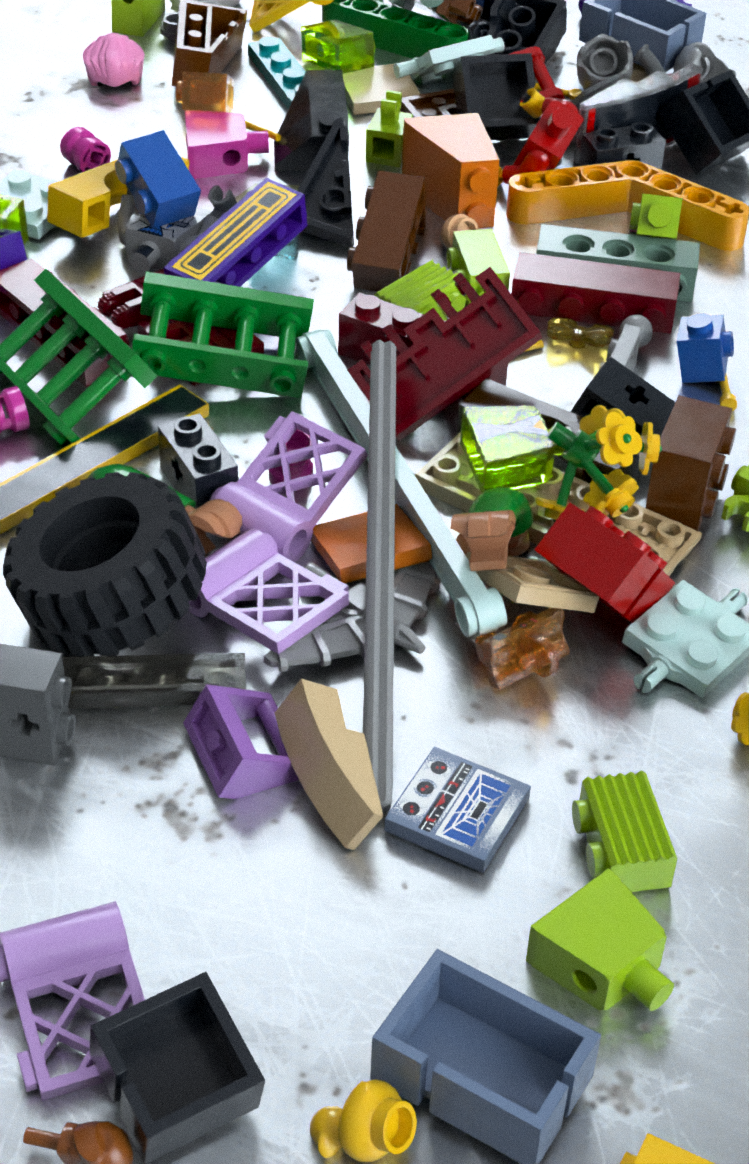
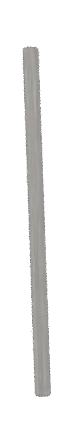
[363,340,396,813]

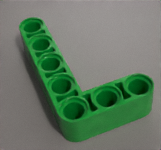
[322,0,468,59]

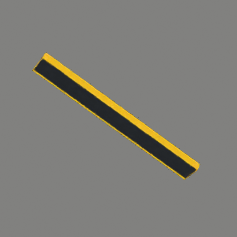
[0,384,209,534]

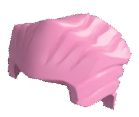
[82,33,144,87]

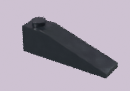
[487,0,567,64]
[274,70,349,171]

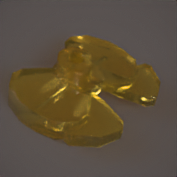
[546,318,614,348]

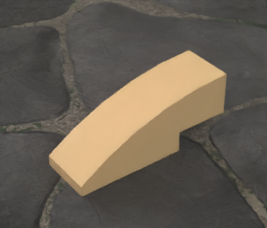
[275,678,383,850]

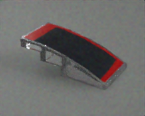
[573,63,703,167]

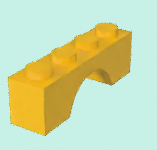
[47,156,190,238]

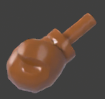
[23,1121,134,1164]

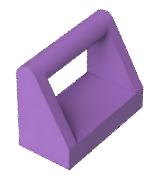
[183,684,299,799]

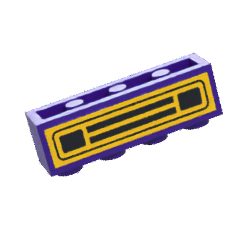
[163,177,308,287]

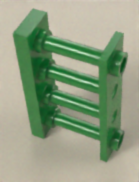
[0,268,158,445]
[132,271,314,399]

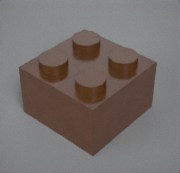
[645,395,737,531]

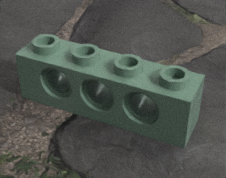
[536,224,700,302]

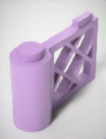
[210,411,368,562]
[188,528,349,655]
[0,901,145,1101]

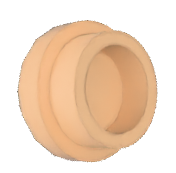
[440,214,479,248]

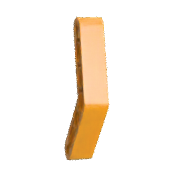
[506,160,749,251]

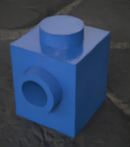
[676,313,734,383]

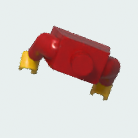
[497,88,584,187]

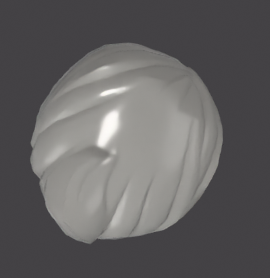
[576,33,633,93]

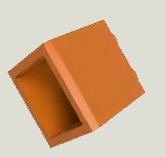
[401,113,500,228]

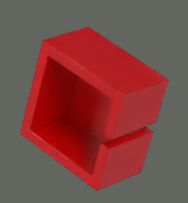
[534,502,675,624]

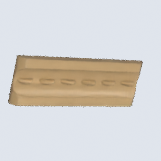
[415,428,702,576]

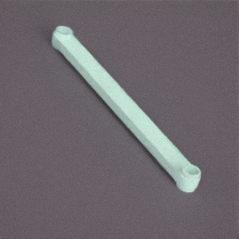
[295,329,507,637]

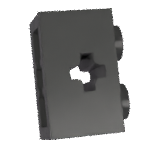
[0,643,76,765]

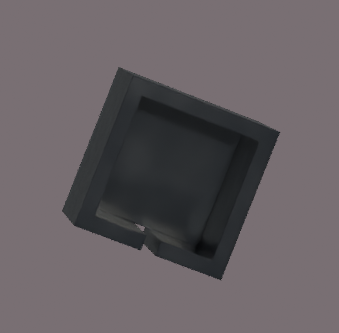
[452,53,540,141]
[658,70,749,175]
[89,971,265,1164]

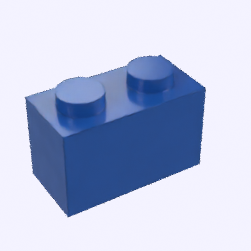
[115,130,201,228]

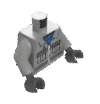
[117,184,237,274]

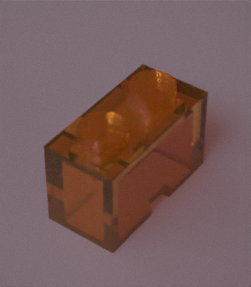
[176,72,234,113]

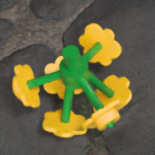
[535,405,662,522]

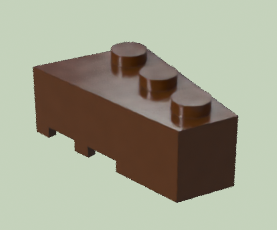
[171,0,248,91]
[346,170,426,292]

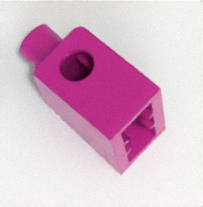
[185,111,269,179]

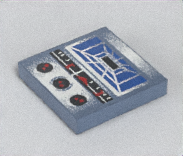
[384,746,531,873]

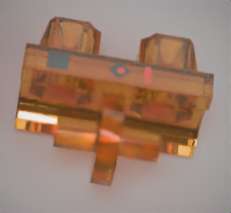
[475,607,570,690]

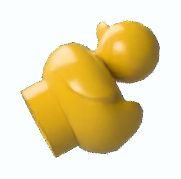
[309,1079,417,1162]

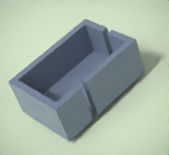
[579,0,707,72]
[370,949,601,1164]

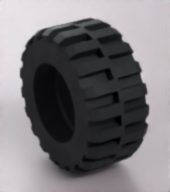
[3,472,207,659]

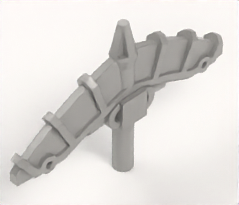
[263,561,440,672]

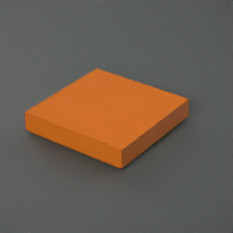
[311,504,432,584]

